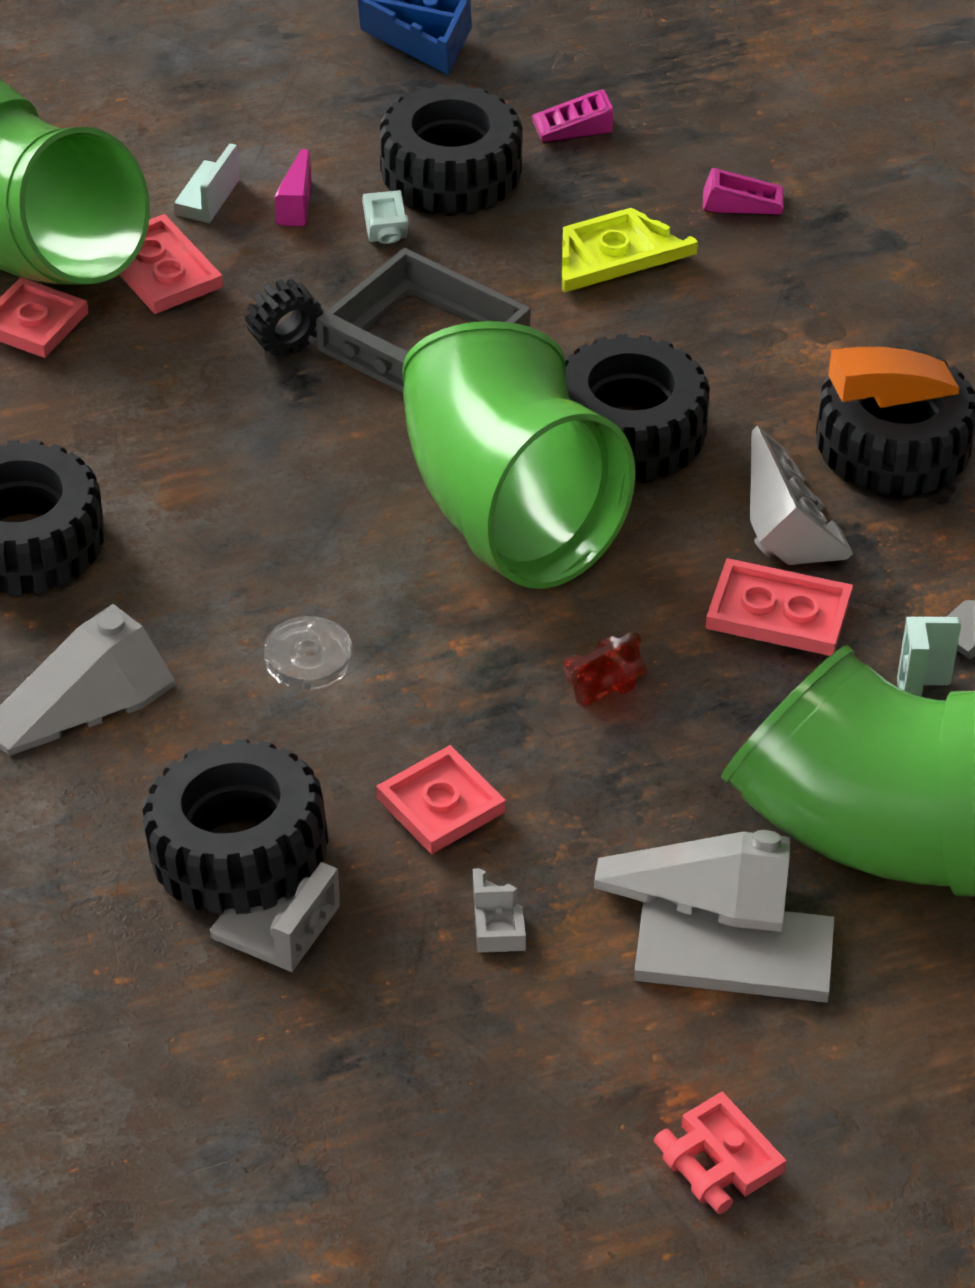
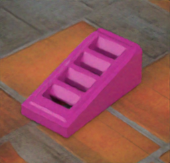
[532,90,613,142]
[275,149,312,226]
[703,168,784,214]

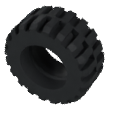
[380,83,523,216]
[565,334,710,483]
[816,347,975,497]
[0,440,105,597]
[142,739,329,915]

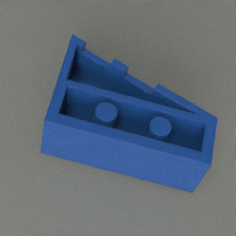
[357,0,472,75]

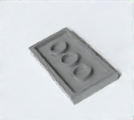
[634,898,834,1003]

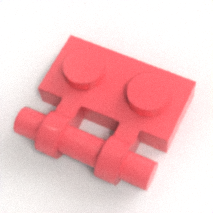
[654,1091,787,1214]

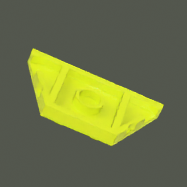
[562,208,698,293]

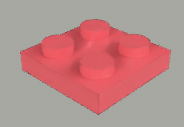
[0,277,88,358]
[376,745,506,855]

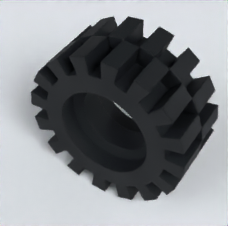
[245,279,323,357]

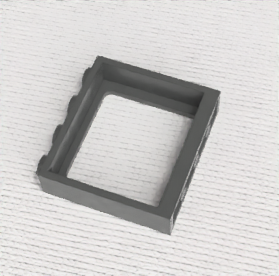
[316,247,531,393]

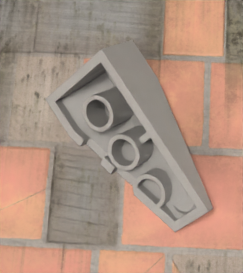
[750,425,853,565]
[0,604,176,756]
[594,830,790,932]

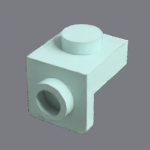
[362,190,409,244]

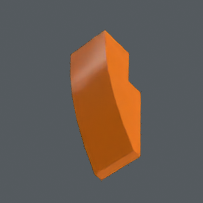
[828,347,959,408]

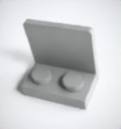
[210,862,340,972]

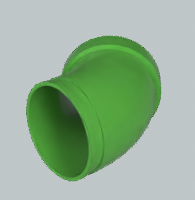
[0,78,150,285]
[402,321,635,589]
[721,645,975,897]

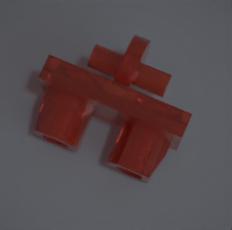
[563,631,647,707]

